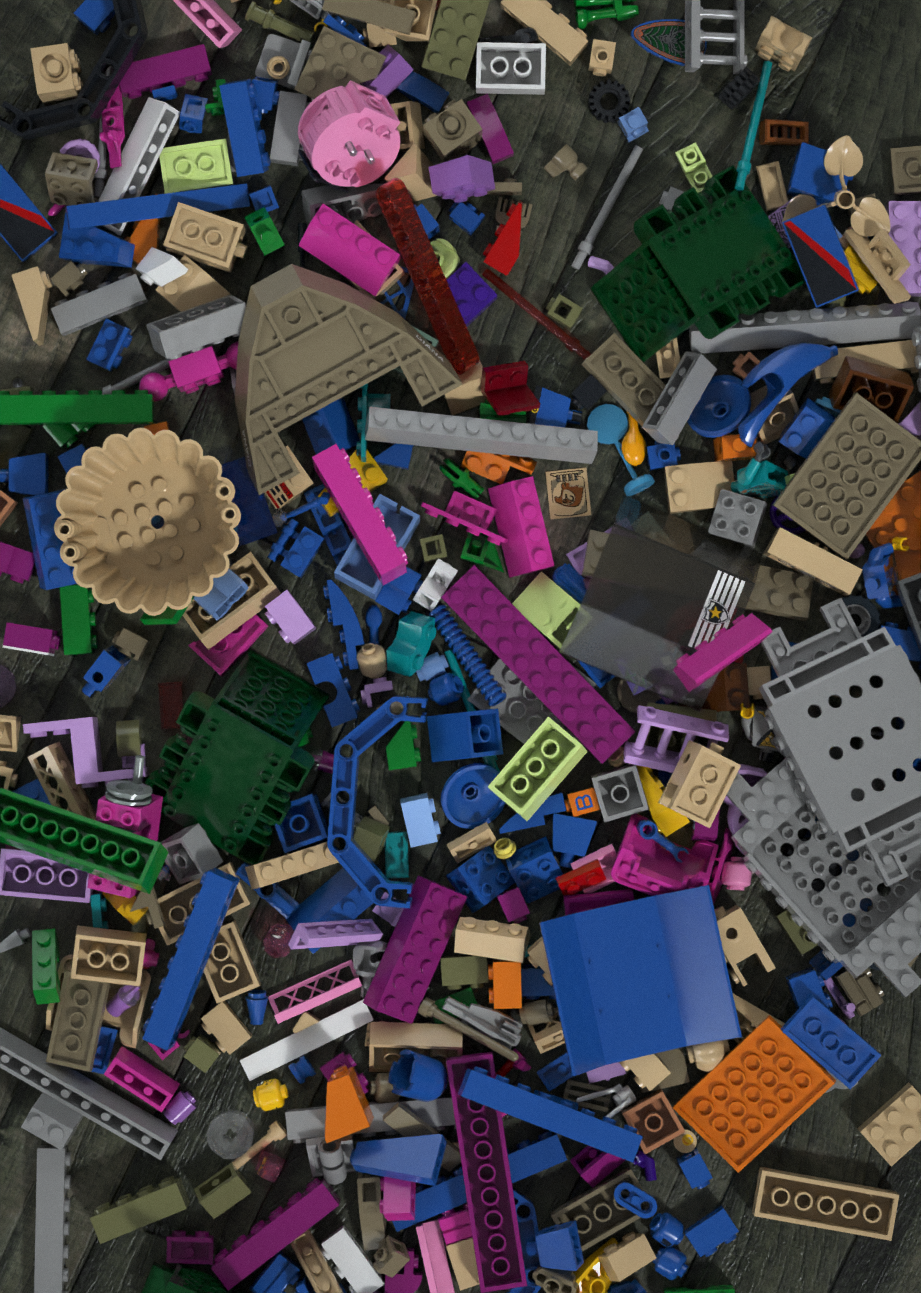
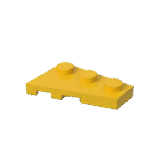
[318,449,388,517]

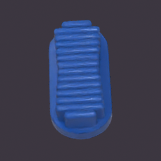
[552,563,595,604]

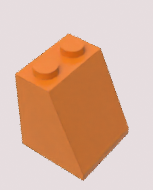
[325,1065,374,1143]

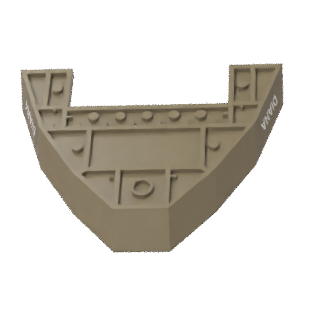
[235,264,462,495]

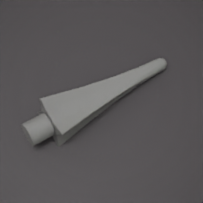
[0,928,31,953]

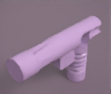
[824,977,855,1020]

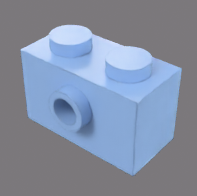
[400,793,441,848]

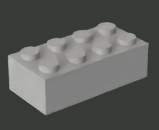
[146,294,246,360]

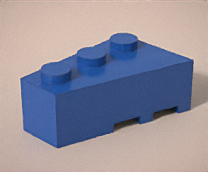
[59,212,135,268]

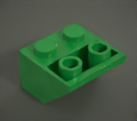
[386,721,421,770]

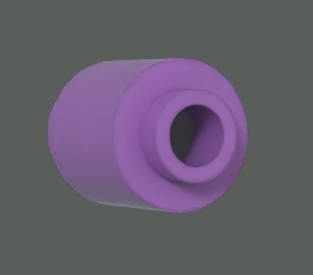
[163,1091,197,1125]

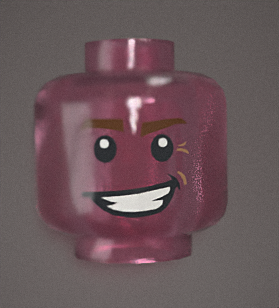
[263,924,294,958]

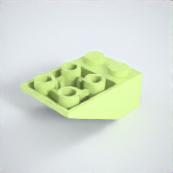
[512,571,593,651]

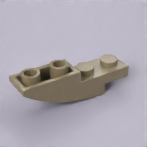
[357,1172,387,1250]

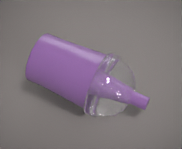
[106,985,140,1017]

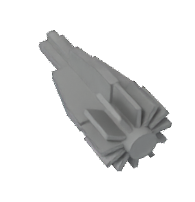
[442,997,523,1049]

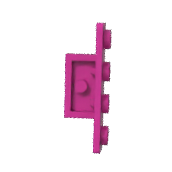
[421,491,508,546]

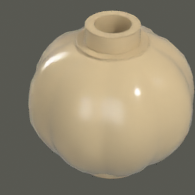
[686,1040,730,1072]

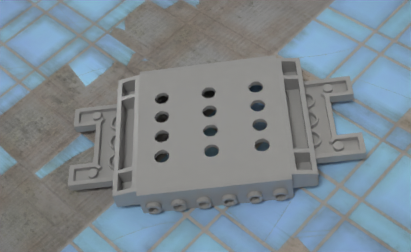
[759,598,921,887]
[726,736,921,998]

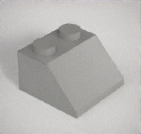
[590,764,649,822]
[160,823,223,884]

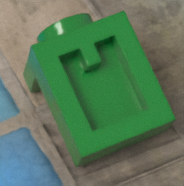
[205,79,227,116]

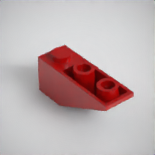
[482,201,523,276]

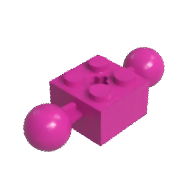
[139,341,238,402]

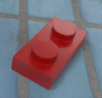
[556,859,606,896]

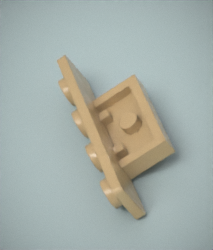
[844,229,911,304]

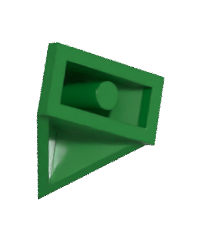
[460,531,504,572]

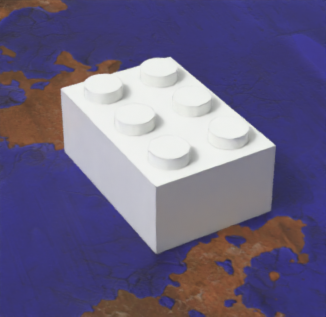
[476,42,546,95]

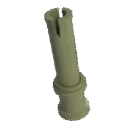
[245,1,314,42]

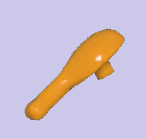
[621,411,647,466]

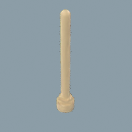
[196,1120,287,1197]

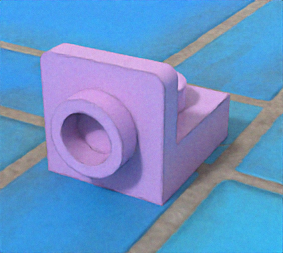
[372,892,404,927]

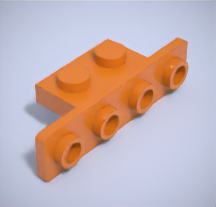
[460,451,537,484]

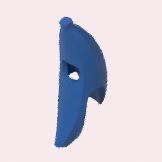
[738,343,838,447]

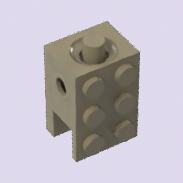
[423,99,482,163]

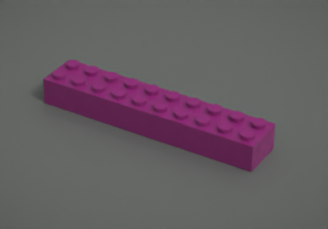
[441,565,635,764]
[446,1051,527,1293]

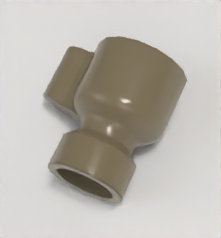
[544,144,588,181]

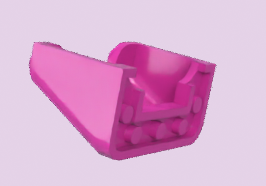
[611,813,719,896]

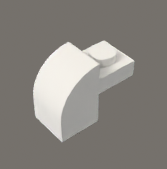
[413,558,458,611]

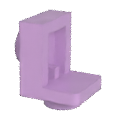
[361,677,393,708]

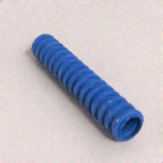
[428,605,507,707]

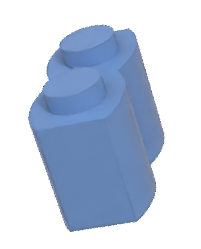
[193,569,249,621]

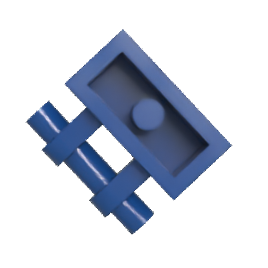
[267,518,325,578]

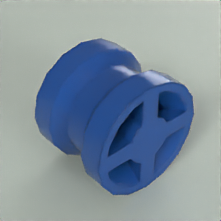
[288,1055,316,1084]

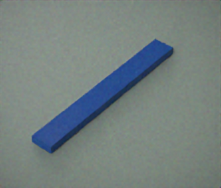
[65,183,250,230]

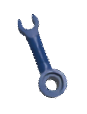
[636,820,689,863]

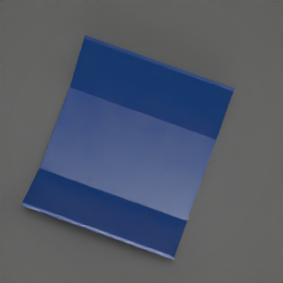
[539,885,742,1076]

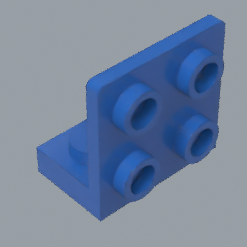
[506,836,563,903]
[446,845,515,913]

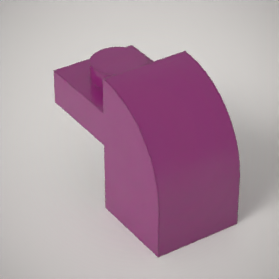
[385,1248,423,1293]

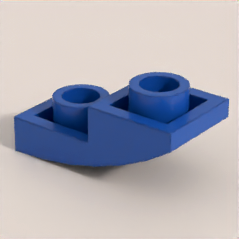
[396,71,449,113]

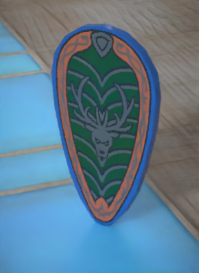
[631,19,707,66]

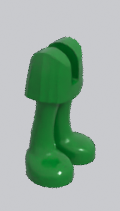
[574,0,639,29]

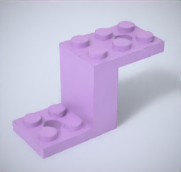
[23,717,150,788]

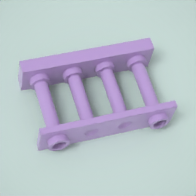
[624,705,729,773]

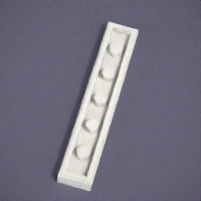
[240,999,374,1081]

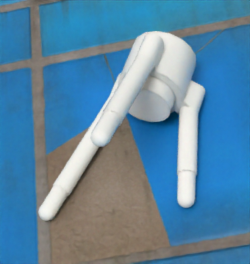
[576,1084,637,1119]

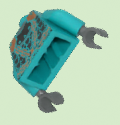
[731,441,800,499]

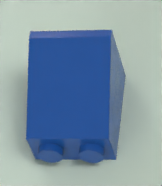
[786,142,853,208]
[427,708,503,762]

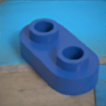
[614,1182,657,1218]

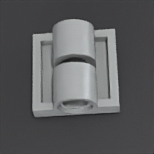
[306,1134,356,1185]

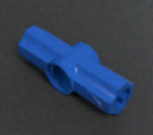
[236,862,300,919]

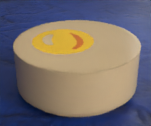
[673,1129,697,1153]

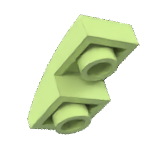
[675,142,713,193]

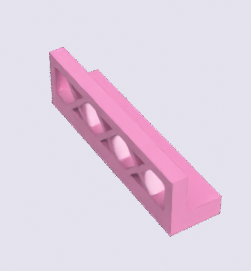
[268,959,362,1024]
[416,1219,455,1293]

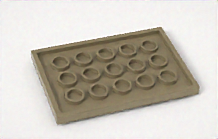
[773,393,921,560]

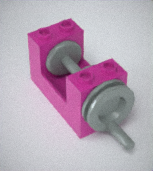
[87,755,163,898]

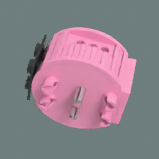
[298,80,401,193]

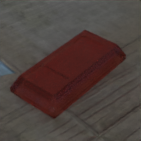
[158,682,183,729]

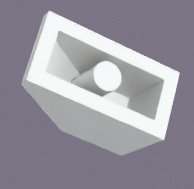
[135,247,188,287]

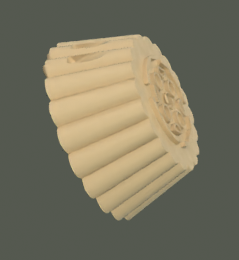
[54,428,241,616]

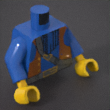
[862,537,910,608]

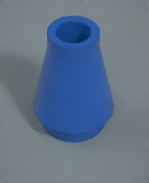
[245,989,268,1025]

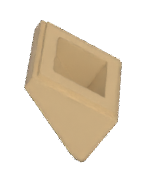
[293,1011,320,1034]

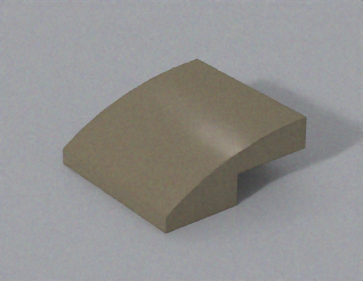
[640,1047,690,1093]

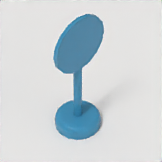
[587,404,655,496]

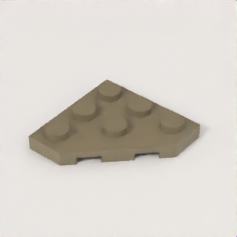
[294,26,387,99]

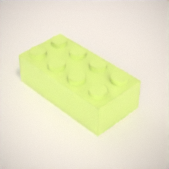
[488,717,588,821]

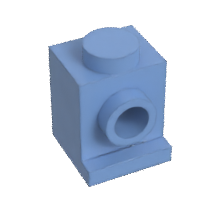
[618,107,649,142]

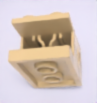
[30,43,84,107]
[163,202,247,273]
[658,740,741,828]
[715,904,776,987]

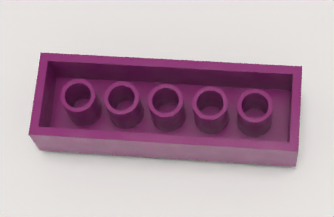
[363,875,467,1024]
[211,1177,341,1290]

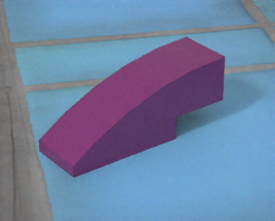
[466,94,514,165]

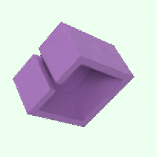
[429,155,495,203]

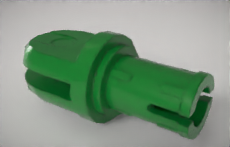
[439,458,485,500]

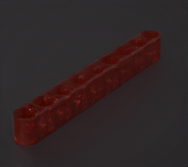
[376,178,479,375]

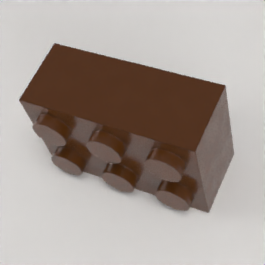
[828,356,914,423]

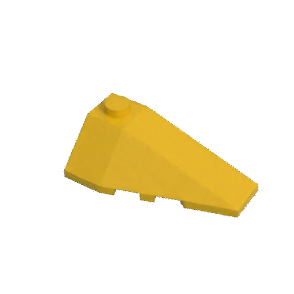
[636,765,690,837]

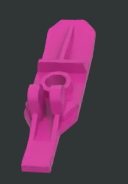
[100,84,125,168]
[707,828,733,906]

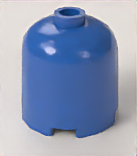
[388,1049,447,1102]

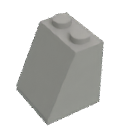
[21,1092,83,1150]

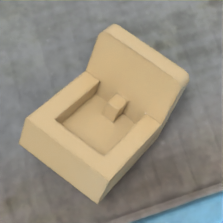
[0,760,18,791]

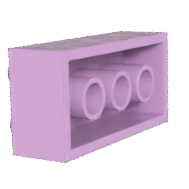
[885,201,921,297]

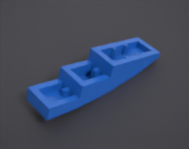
[304,484,351,566]

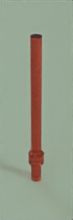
[482,268,591,360]

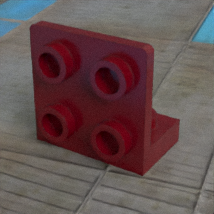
[480,361,540,415]

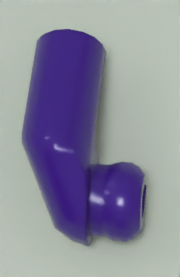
[633,1151,657,1181]

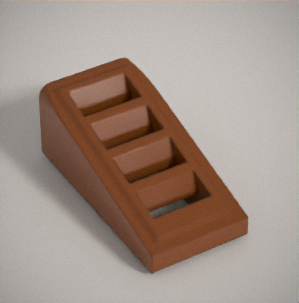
[759,119,809,145]

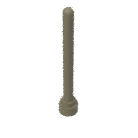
[418,997,519,1061]

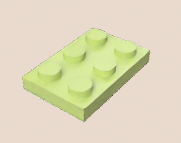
[159,139,233,194]

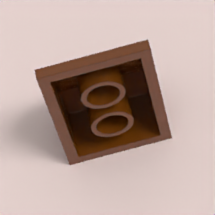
[678,663,750,712]

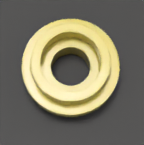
[494,838,517,859]

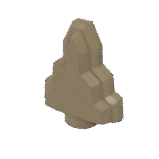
[532,1267,578,1293]

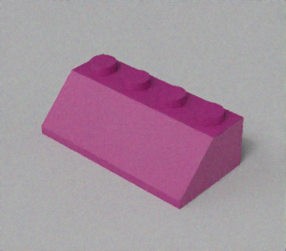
[298,204,401,297]
[488,476,555,578]
[673,613,773,692]

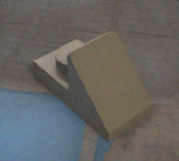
[130,886,166,929]

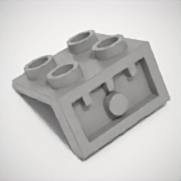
[708,489,767,548]

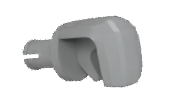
[353,940,388,997]

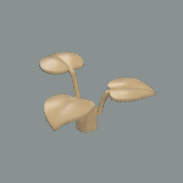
[782,135,890,236]

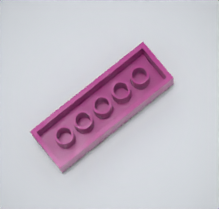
[312,444,408,586]

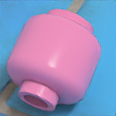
[721,857,752,891]

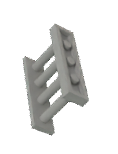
[685,0,747,75]

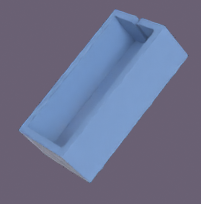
[334,494,420,600]

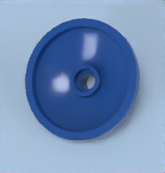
[687,375,751,438]
[441,763,505,829]

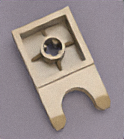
[755,16,813,72]

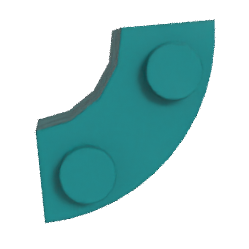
[386,611,436,677]

